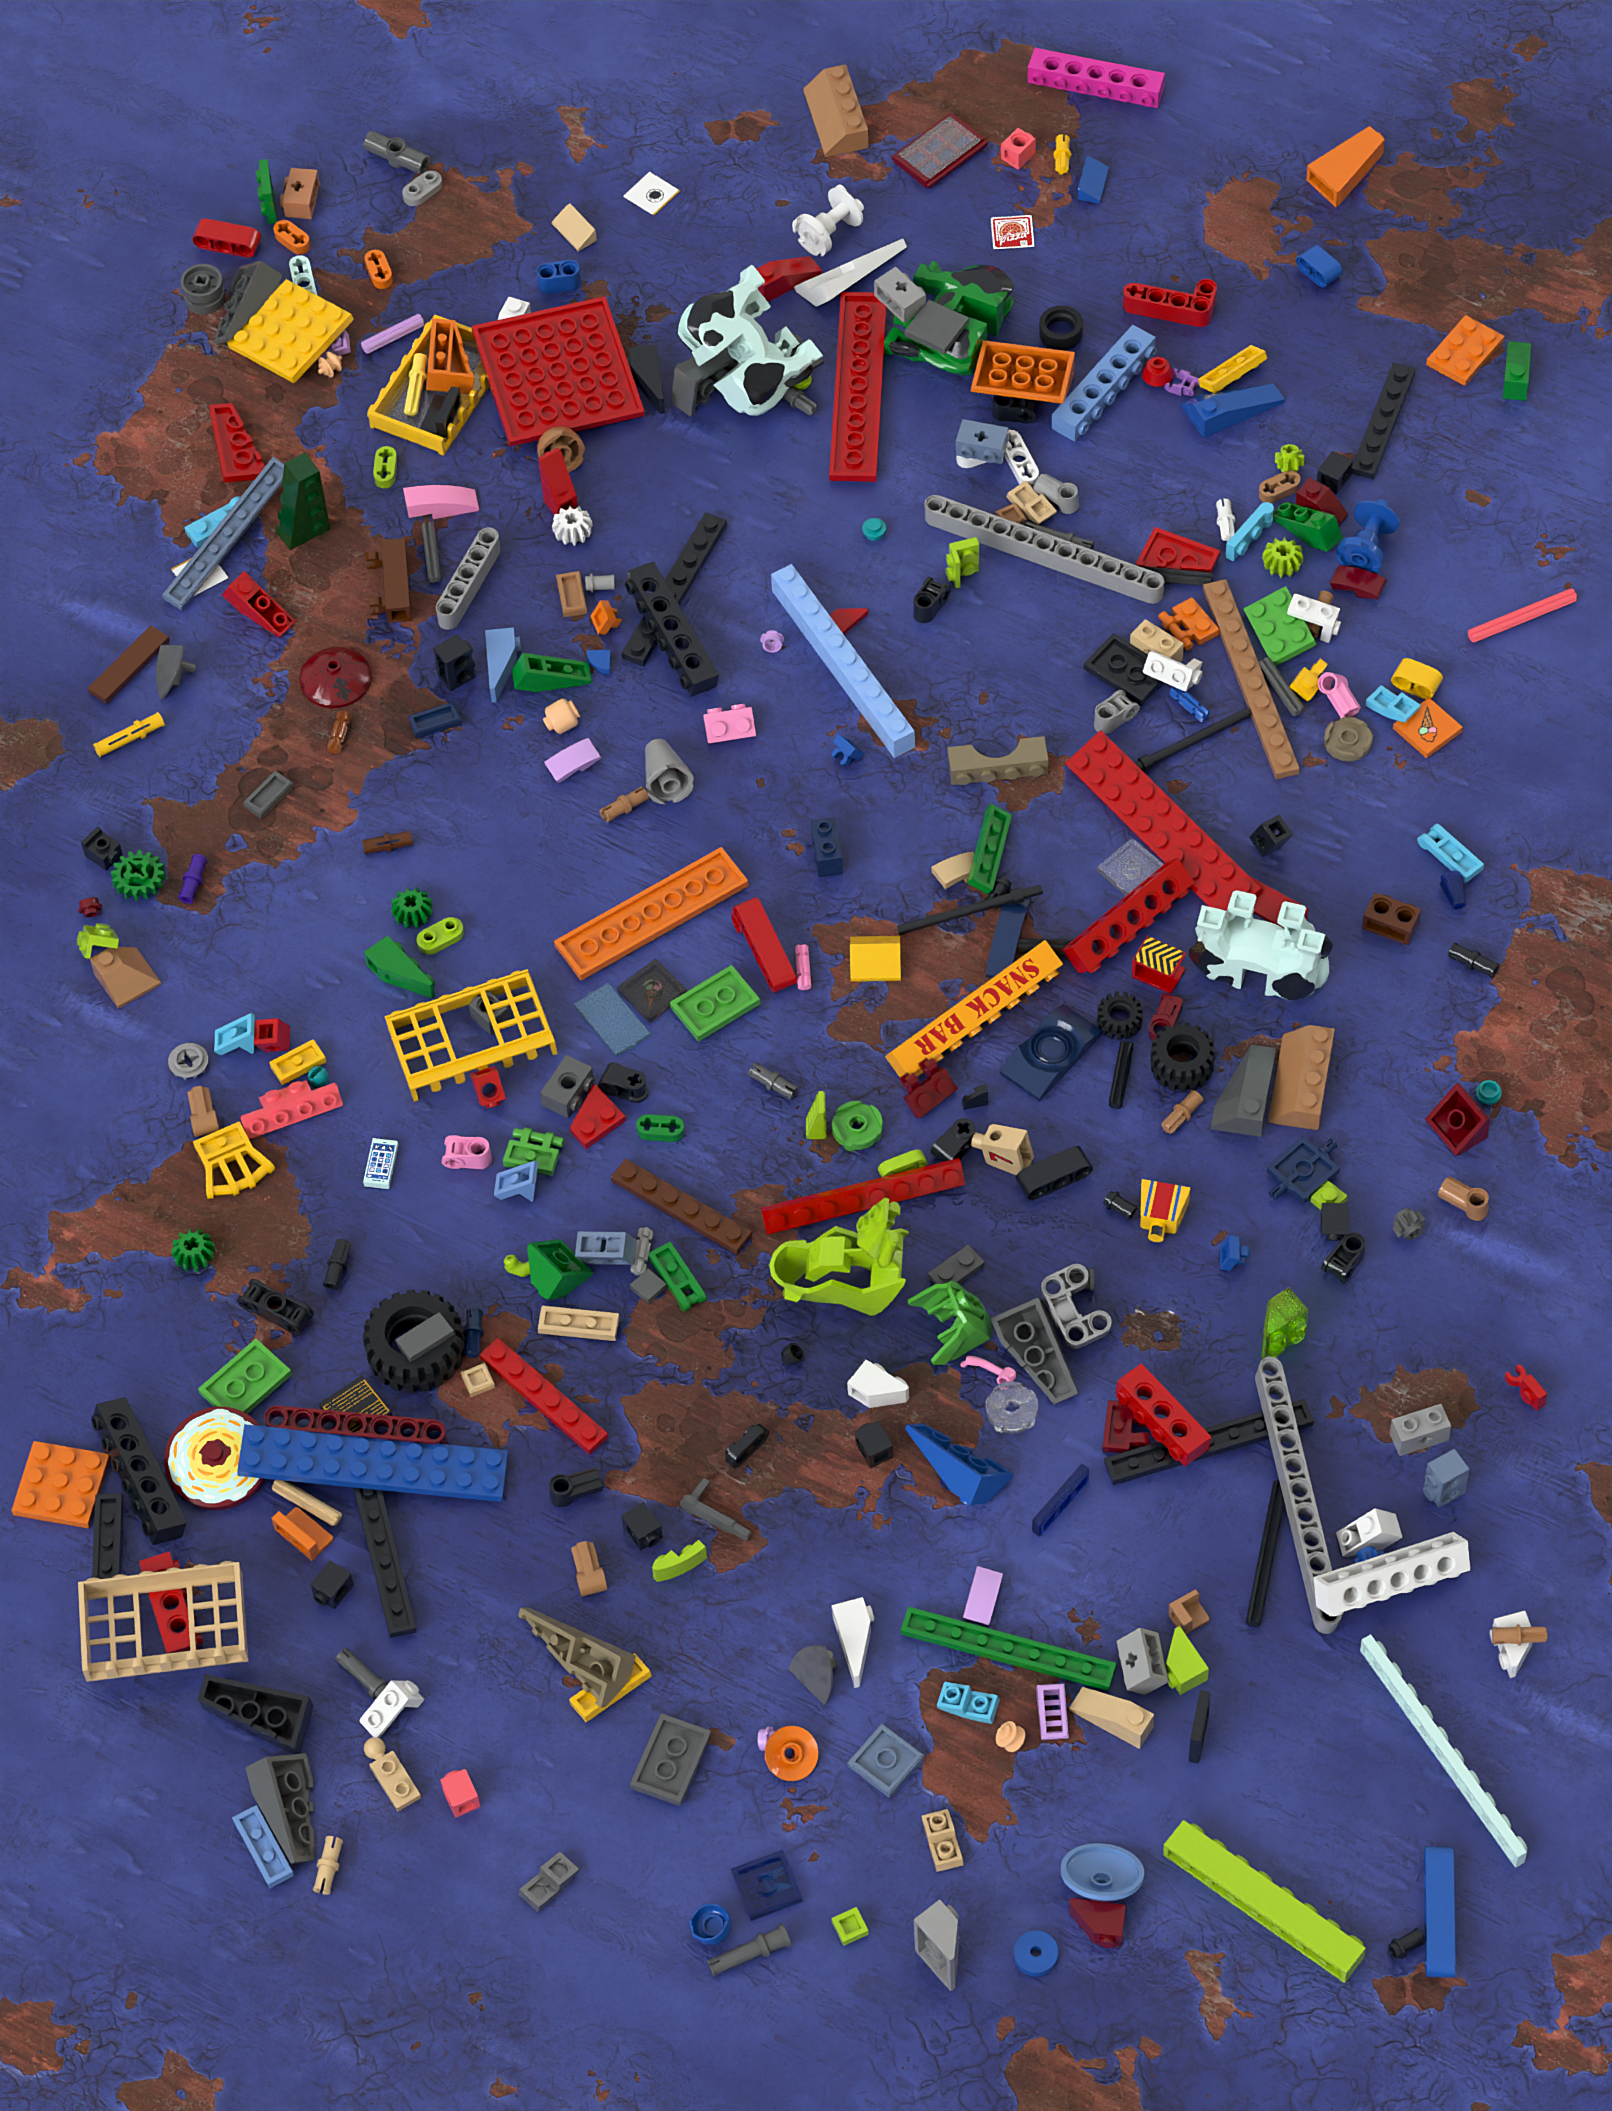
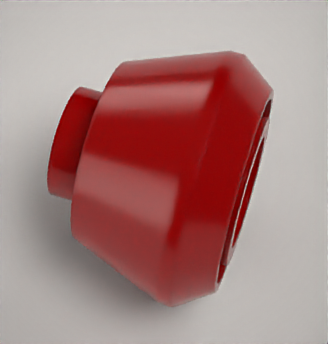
[1142,357,1174,387]

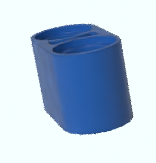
[1296,245,1343,288]
[536,260,581,294]

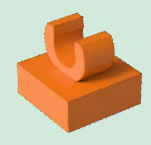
[590,600,622,635]

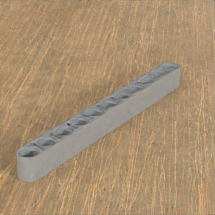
[924,495,1164,604]
[1255,1357,1342,1634]

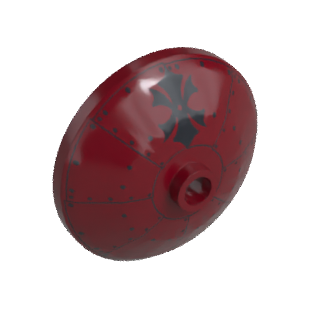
[299,647,372,708]

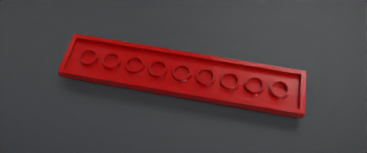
[829,292,887,482]
[1065,730,1263,911]

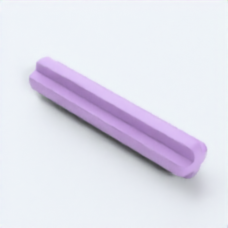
[361,314,424,354]

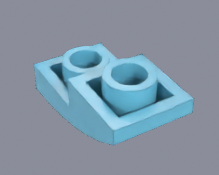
[937,1682,1000,1724]

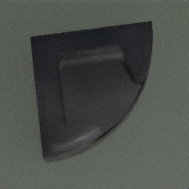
[962,1084,988,1110]

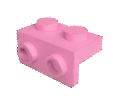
[703,704,756,744]

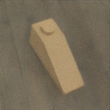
[1069,1687,1154,1749]

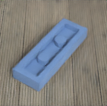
[232,1805,294,1889]

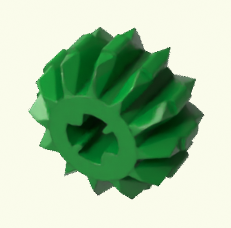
[391,887,433,929]
[171,1228,215,1272]

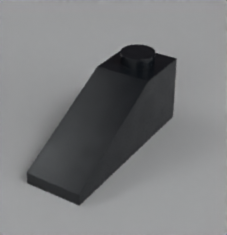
[626,344,665,414]

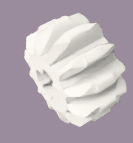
[552,506,593,546]

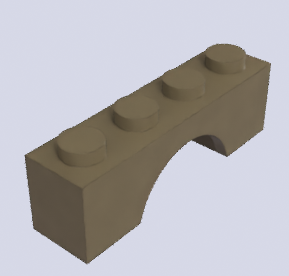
[947,736,1048,785]

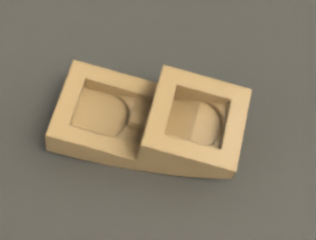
[1006,481,1057,525]
[931,852,974,889]

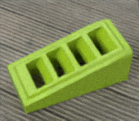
[806,1091,827,1139]

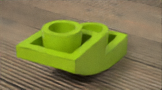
[652,1540,707,1582]

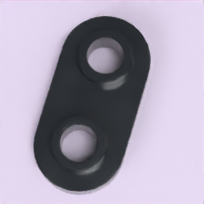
[725,1424,769,1469]

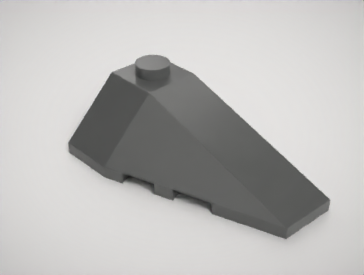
[245,1753,315,1864]

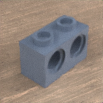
[575,1231,637,1265]
[1423,1449,1469,1508]

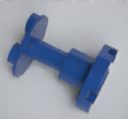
[1336,499,1401,574]

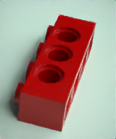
[1115,1363,1212,1467]
[139,1551,203,1654]

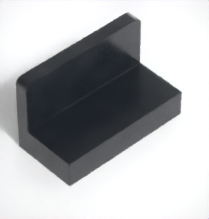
[420,386,462,438]

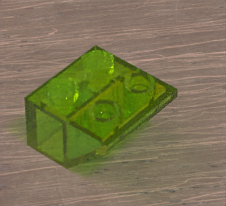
[1261,1287,1308,1359]

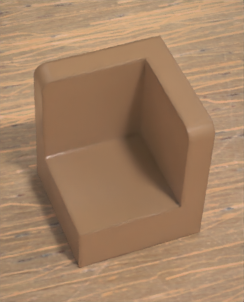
[1168,1589,1209,1635]

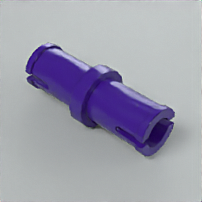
[178,854,208,904]

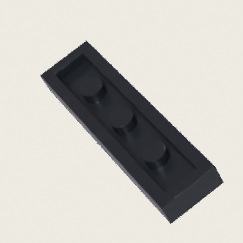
[92,1493,123,1579]

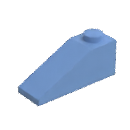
[485,627,521,703]

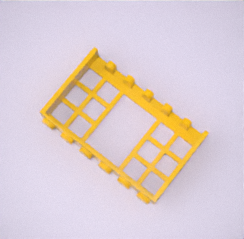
[385,969,558,1102]

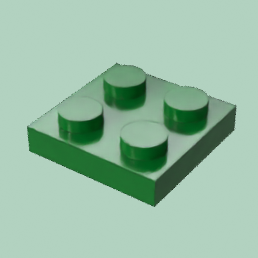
[255,159,277,224]

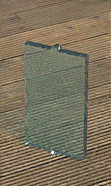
[574,983,650,1057]

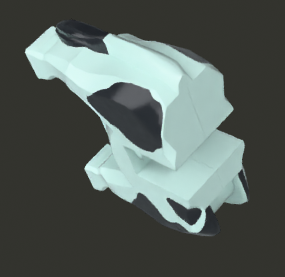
[677,265,823,416]
[1189,890,1333,1001]

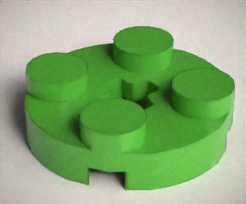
[832,1101,883,1151]

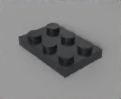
[1084,633,1163,706]

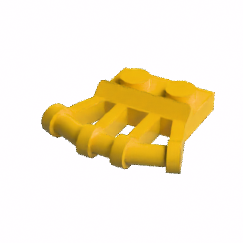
[193,1121,275,1199]

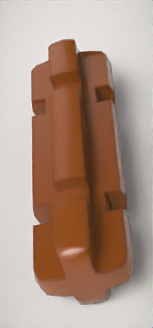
[327,710,351,754]

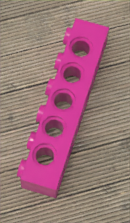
[1028,48,1165,108]

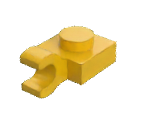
[1289,658,1328,702]

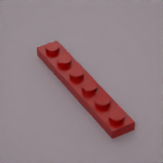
[479,1338,608,1455]

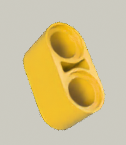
[1391,658,1443,700]

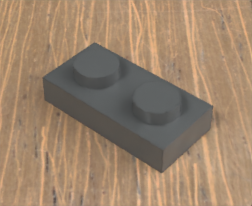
[928,1245,985,1285]

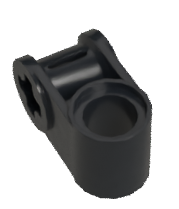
[992,395,1038,424]
[913,577,951,623]
[598,1062,649,1103]
[931,1118,975,1162]
[1321,1232,1365,1284]

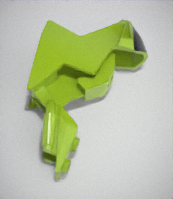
[769,1198,909,1316]

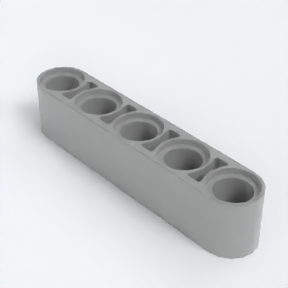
[436,527,501,630]

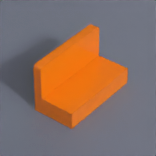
[271,1507,333,1561]

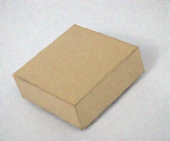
[461,1363,495,1397]

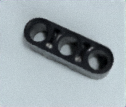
[1015,1146,1093,1201]

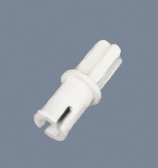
[1216,499,1235,542]

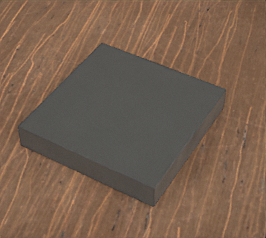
[905,300,969,355]

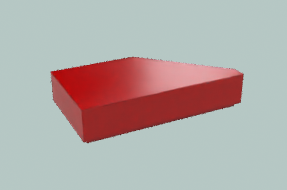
[830,608,868,635]

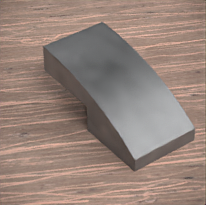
[519,1852,579,1912]

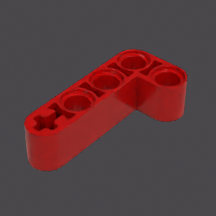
[1123,279,1217,327]
[731,897,797,993]

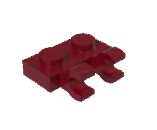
[899,1058,958,1118]
[1103,1400,1150,1453]

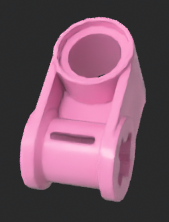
[441,1135,493,1169]

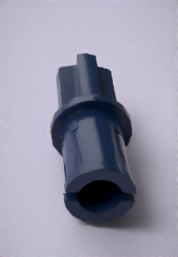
[463,1308,484,1358]

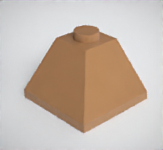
[90,947,162,1009]

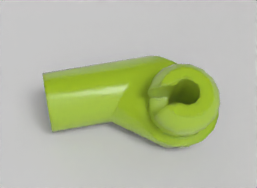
[504,1255,530,1277]

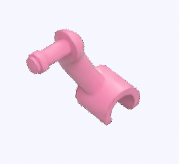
[960,1356,1016,1387]

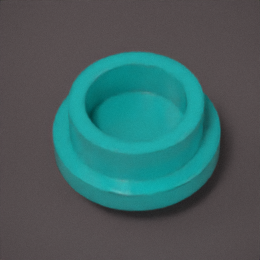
[862,518,886,541]
[1476,1080,1502,1105]

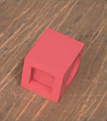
[1001,128,1036,170]
[440,1769,480,1818]

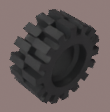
[1097,991,1143,1040]

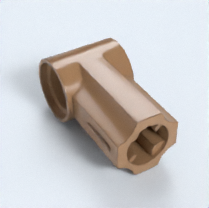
[187,1086,219,1137]
[1438,1176,1489,1221]
[571,1541,607,1597]

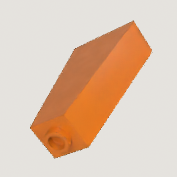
[1306,126,1385,207]

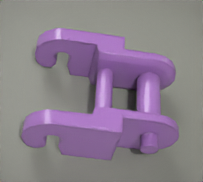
[1165,368,1199,396]

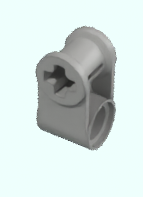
[1094,690,1140,734]

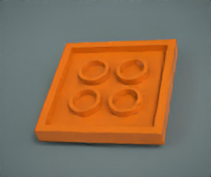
[11,1441,111,1529]

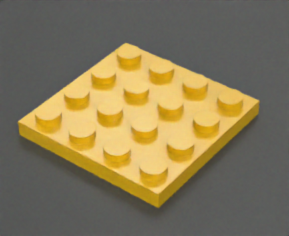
[227,279,354,383]

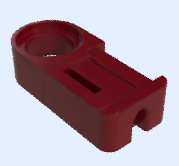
[1149,993,1183,1040]

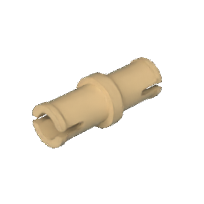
[313,1836,343,1895]

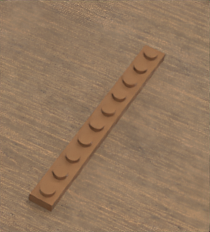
[1203,579,1300,780]

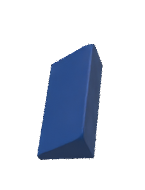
[1078,156,1109,203]

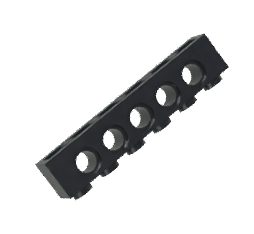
[625,561,719,697]
[91,1397,187,1545]

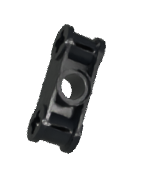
[237,1279,314,1336]

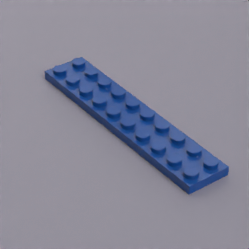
[237,1424,508,1502]

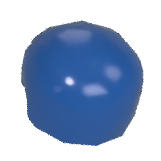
[689,1903,732,1945]

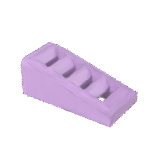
[1036,1684,1069,1740]

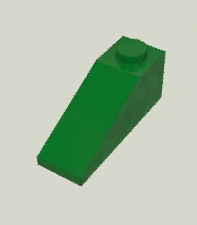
[1502,341,1531,401]
[511,653,592,692]

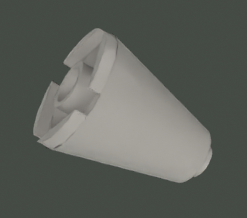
[645,739,694,804]

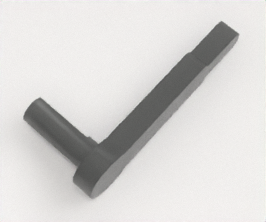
[680,1478,751,1541]

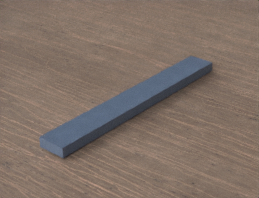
[162,457,284,611]

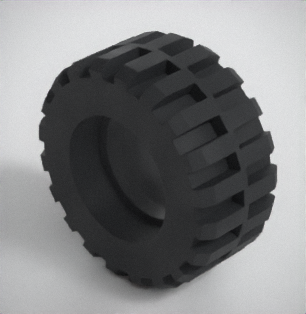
[363,1289,465,1393]

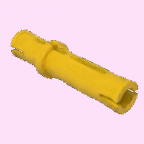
[93,712,165,757]

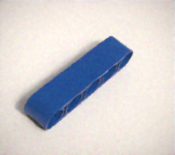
[1424,1846,1455,1978]

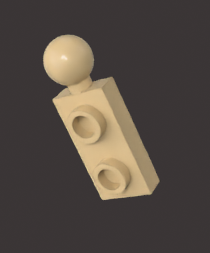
[364,1737,421,1812]

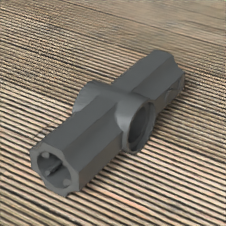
[363,131,430,174]

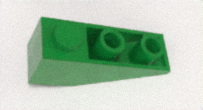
[1272,501,1343,552]
[364,935,435,999]

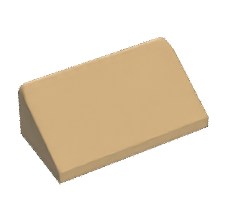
[552,203,597,252]

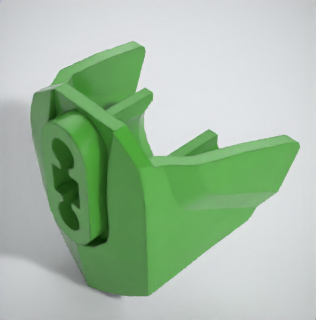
[907,1281,993,1365]

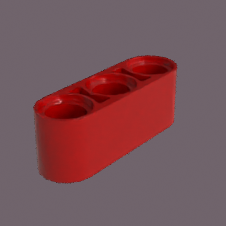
[192,219,261,258]

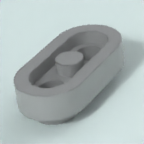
[402,171,442,206]

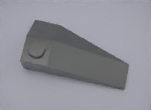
[214,261,282,344]
[1211,1044,1276,1137]
[990,1298,1079,1404]

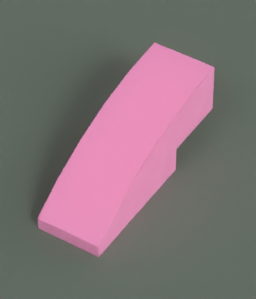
[403,485,479,519]

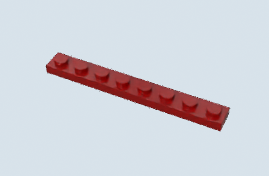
[760,1158,965,1235]

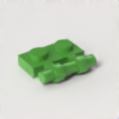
[503,1127,564,1176]

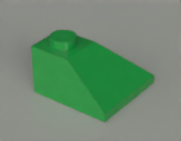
[527,1239,594,1300]

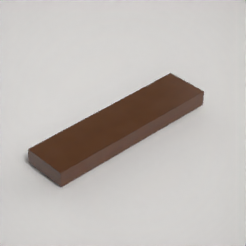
[88,625,170,704]

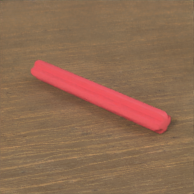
[1468,588,1577,643]

